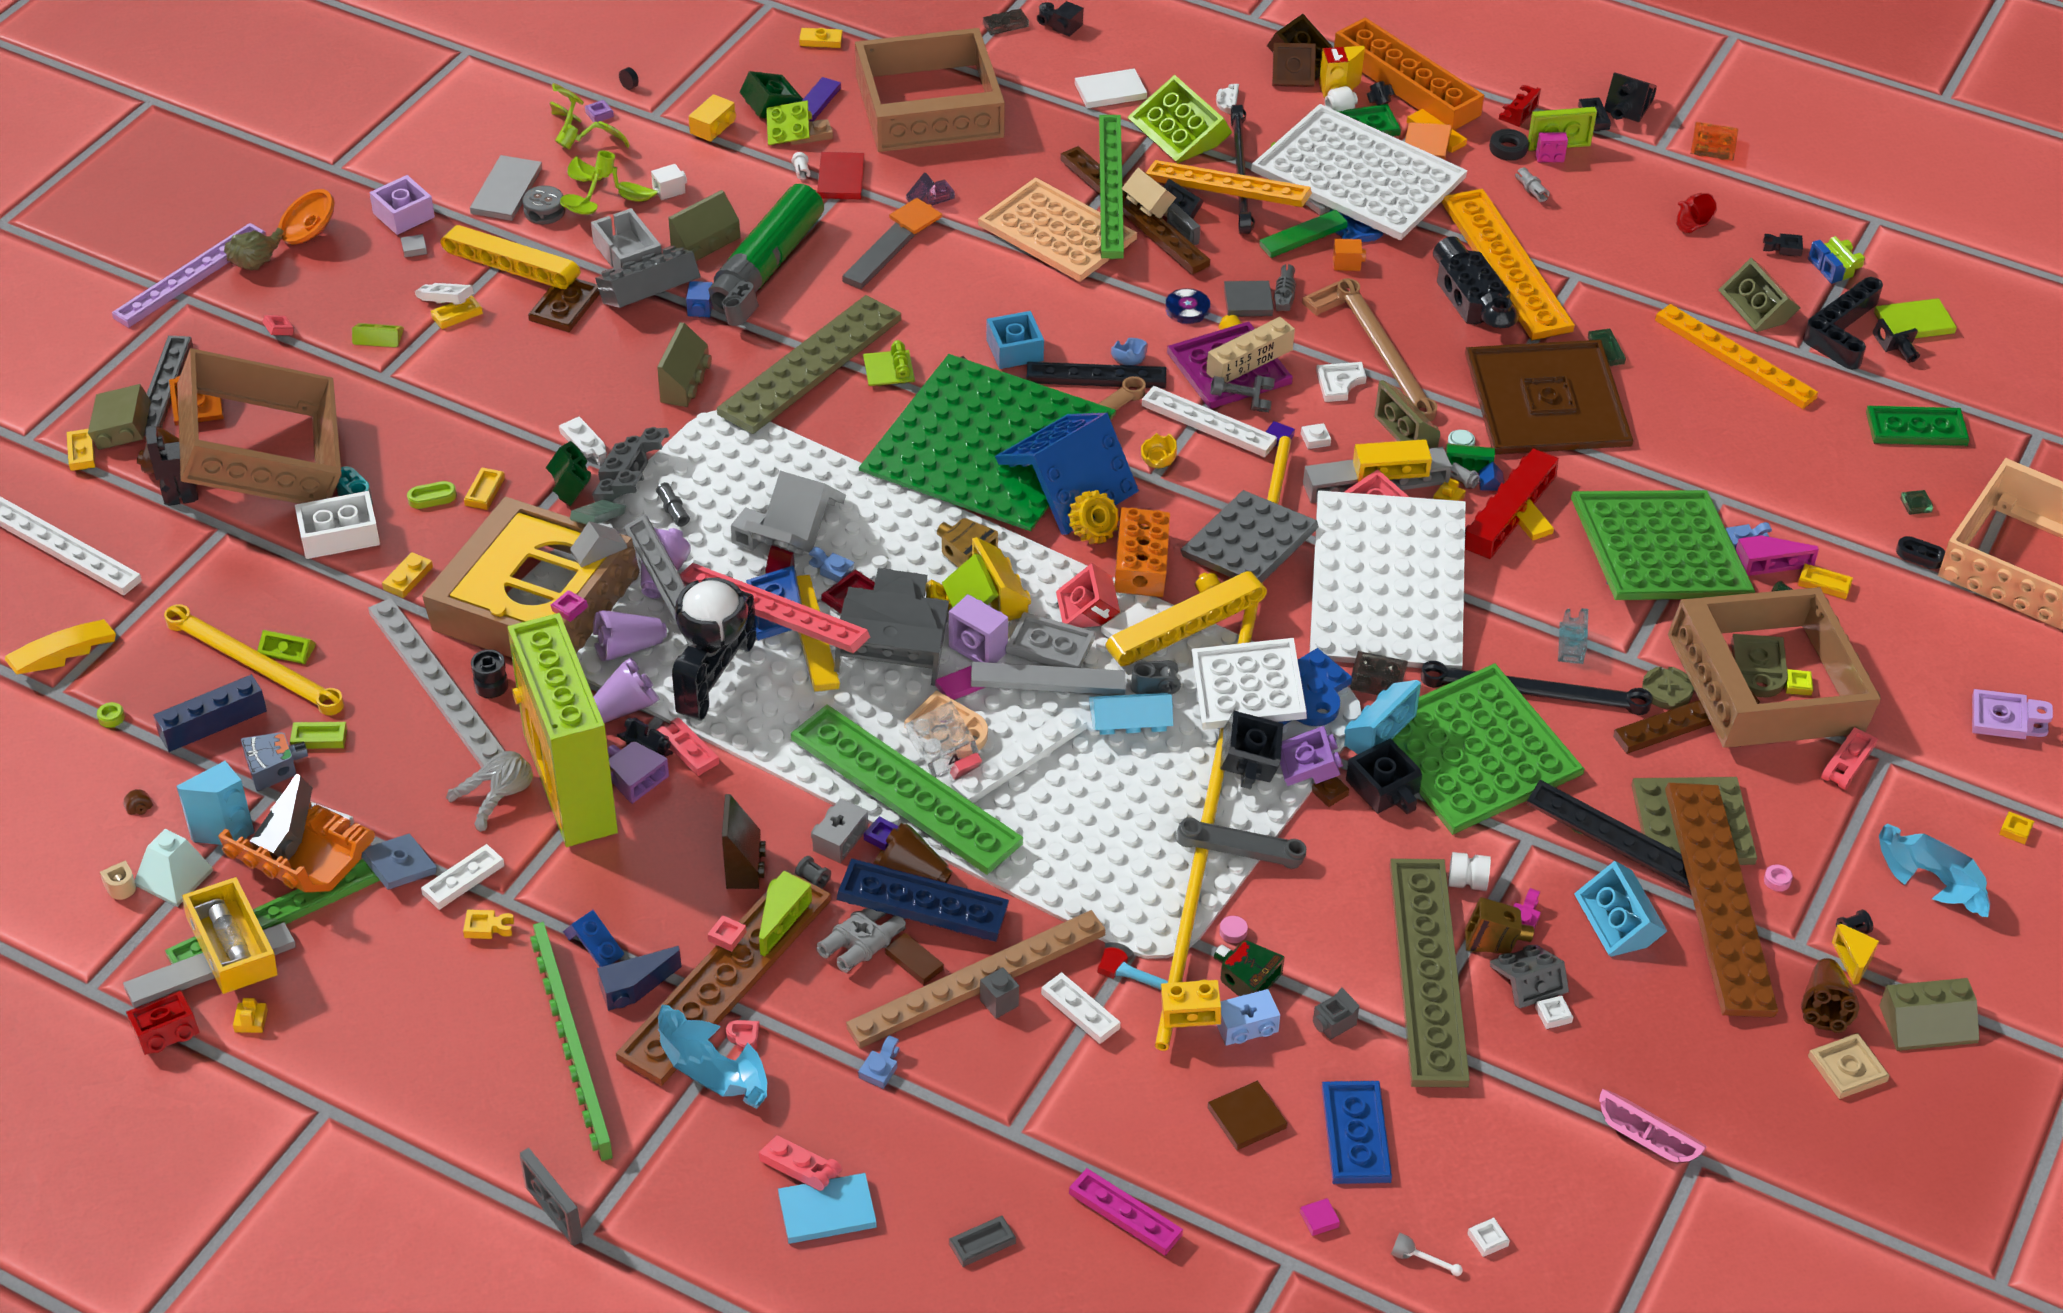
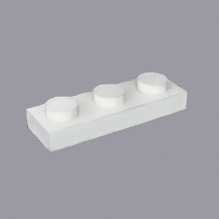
[421,844,504,910]
[1041,972,1121,1044]

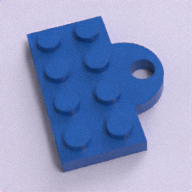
[1279,648,1352,726]

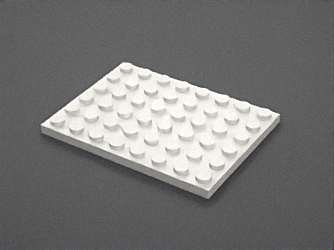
[1251,104,1468,240]
[1309,491,1466,670]

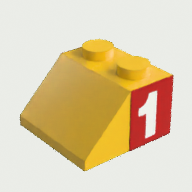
[1319,46,1365,98]

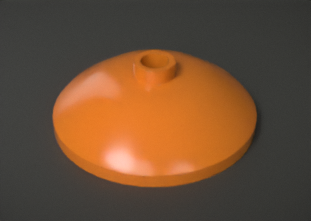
[278,189,335,244]

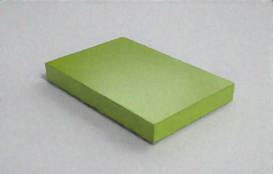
[1528,107,1597,151]
[1874,298,1957,338]

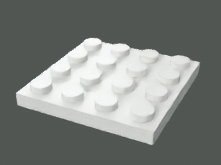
[1192,638,1307,730]

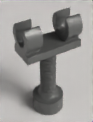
[1210,375,1275,412]

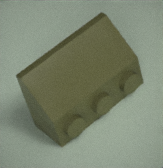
[668,190,741,261]
[1719,258,1801,332]
[657,322,712,407]
[1374,380,1440,449]
[1879,978,1979,1051]

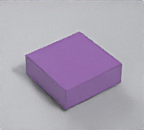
[585,100,614,122]

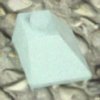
[135,829,213,907]

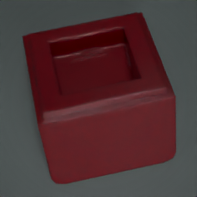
[765,545,795,574]

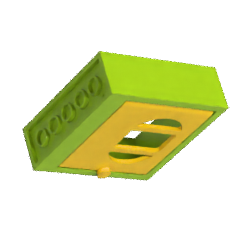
[507,613,618,847]

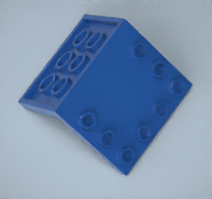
[995,413,1139,535]

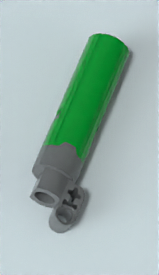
[708,184,824,326]

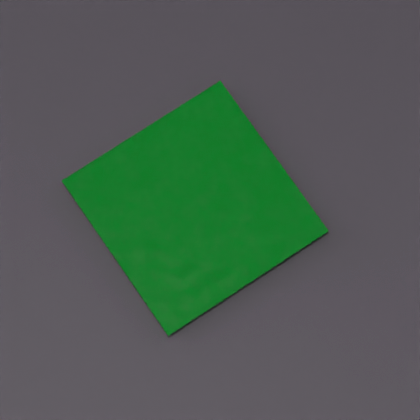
[859,354,1116,531]

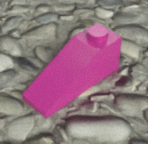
[1736,535,1819,576]

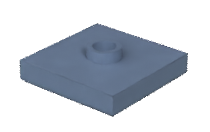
[361,833,437,890]

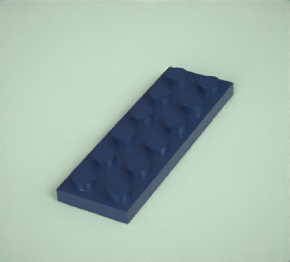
[837,858,1009,942]

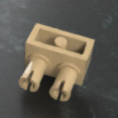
[1122,168,1176,218]

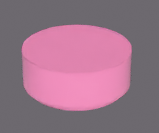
[1764,865,1793,891]
[1220,916,1248,943]

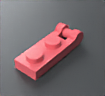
[656,717,719,776]
[1821,727,1878,790]
[759,1135,842,1191]

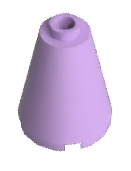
[593,610,667,661]

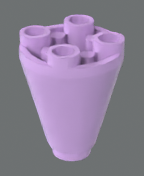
[641,528,691,599]
[593,657,660,723]

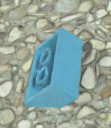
[1344,680,1421,754]
[1089,693,1173,735]
[176,761,255,845]
[1574,861,1667,957]

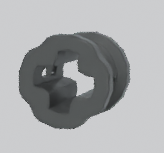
[795,856,831,889]

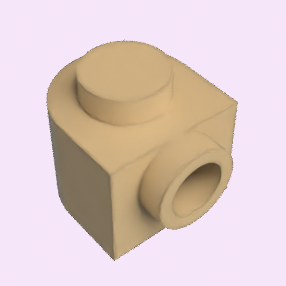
[100,860,136,900]

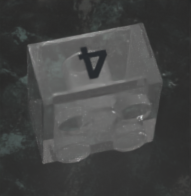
[905,700,979,778]

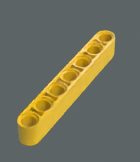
[440,225,581,289]
[1105,571,1267,667]

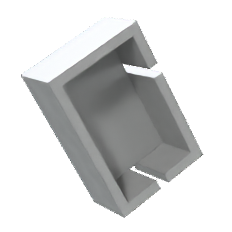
[591,208,662,270]

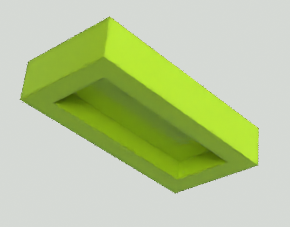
[290,722,347,749]

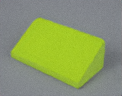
[352,323,404,347]
[257,630,316,664]

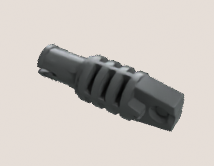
[1274,264,1296,311]

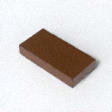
[885,933,944,985]

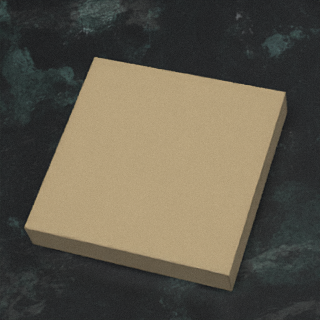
[1808,1033,1889,1099]

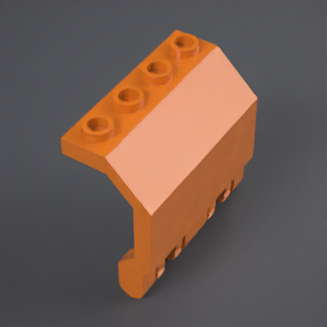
[218,802,375,892]

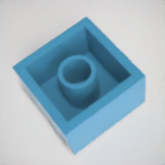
[986,311,1044,369]

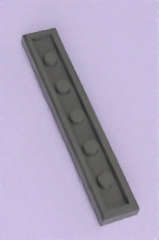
[842,223,917,289]
[144,336,193,436]

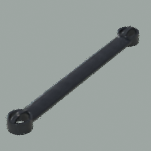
[1231,105,1255,234]
[1421,661,1653,715]

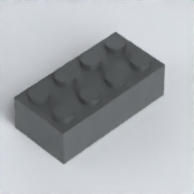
[595,246,701,308]

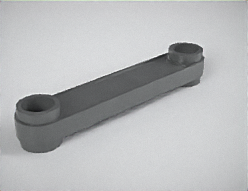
[1176,817,1307,869]

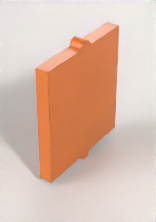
[889,198,942,234]

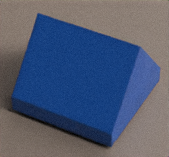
[1479,461,1504,491]

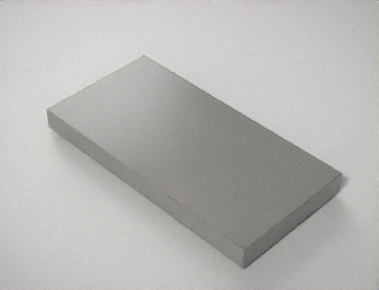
[470,155,542,221]

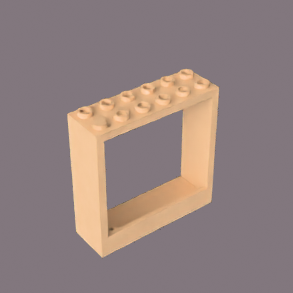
[1938,458,2063,630]

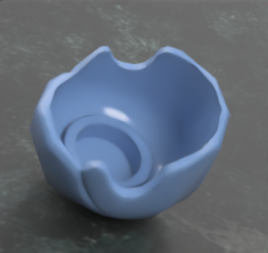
[1111,338,1148,366]

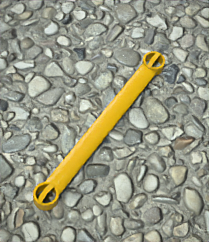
[164,604,344,715]

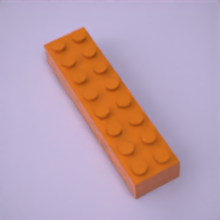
[1334,17,1484,130]

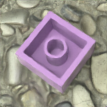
[369,175,435,235]
[949,595,1008,663]

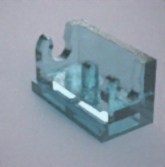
[1558,608,1588,664]

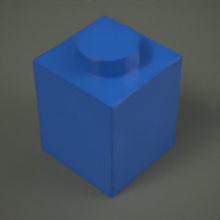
[686,281,713,317]

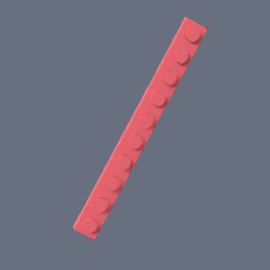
[680,563,870,653]

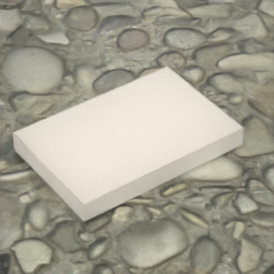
[1075,68,1147,109]

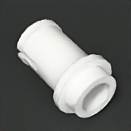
[791,152,810,180]

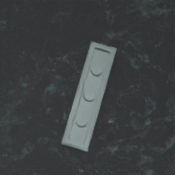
[570,500,626,525]

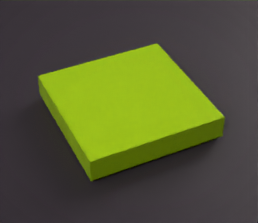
[942,553,999,608]

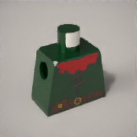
[1214,940,1285,996]

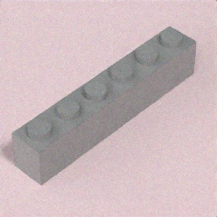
[1303,447,1452,503]

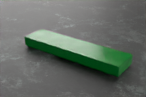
[1259,210,1347,258]

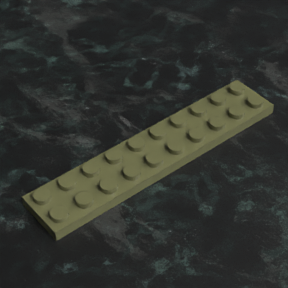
[717,295,901,434]
[1390,859,1470,1087]

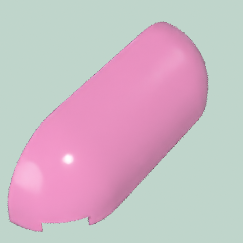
[1599,1089,1707,1162]

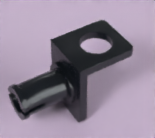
[1873,318,1920,363]

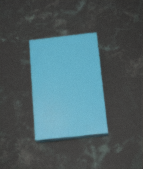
[778,1173,877,1244]

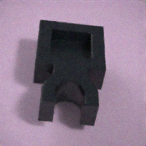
[1763,233,1803,256]

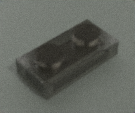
[983,9,1029,35]

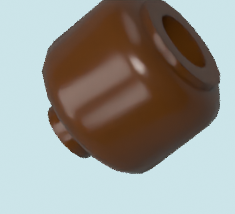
[123,789,153,815]

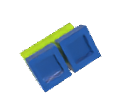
[1808,236,1865,284]

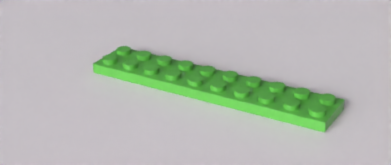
[791,704,1023,875]

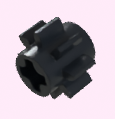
[1367,81,1395,106]

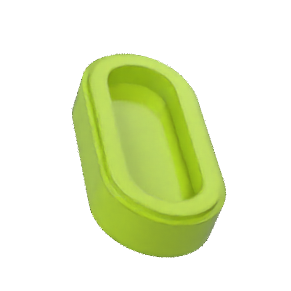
[407,481,457,509]

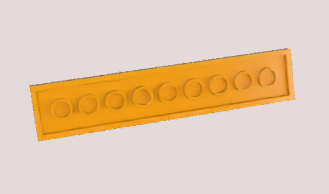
[1442,189,1575,340]

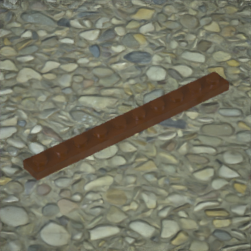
[1061,146,1211,274]

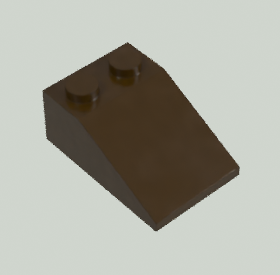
[1267,14,1333,81]
[722,794,766,889]

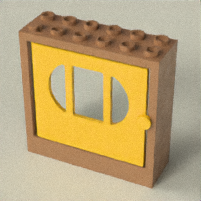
[422,496,640,658]

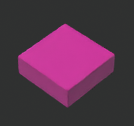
[551,590,588,622]
[1300,1198,1340,1236]

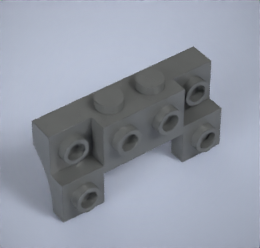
[592,427,670,502]

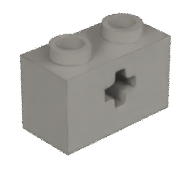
[811,798,868,863]

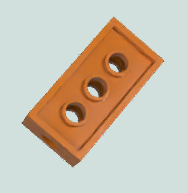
[1114,507,1170,597]

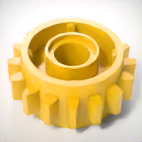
[1068,490,1120,544]

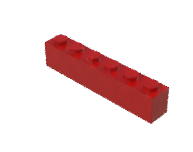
[1465,448,1559,559]

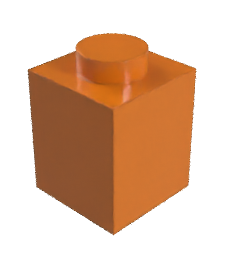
[1333,239,1366,271]

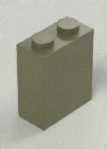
[88,384,151,450]

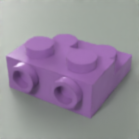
[1280,726,1343,786]

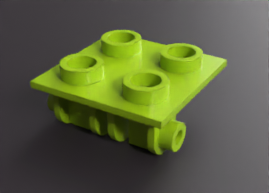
[767,100,812,146]
[863,340,915,386]

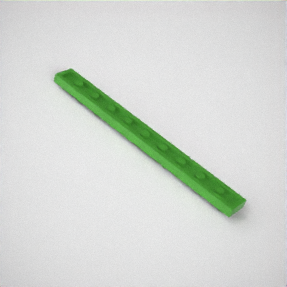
[1099,115,1124,259]
[530,922,613,1161]

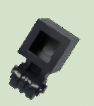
[1037,1,1084,37]

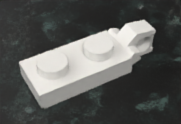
[559,416,607,466]

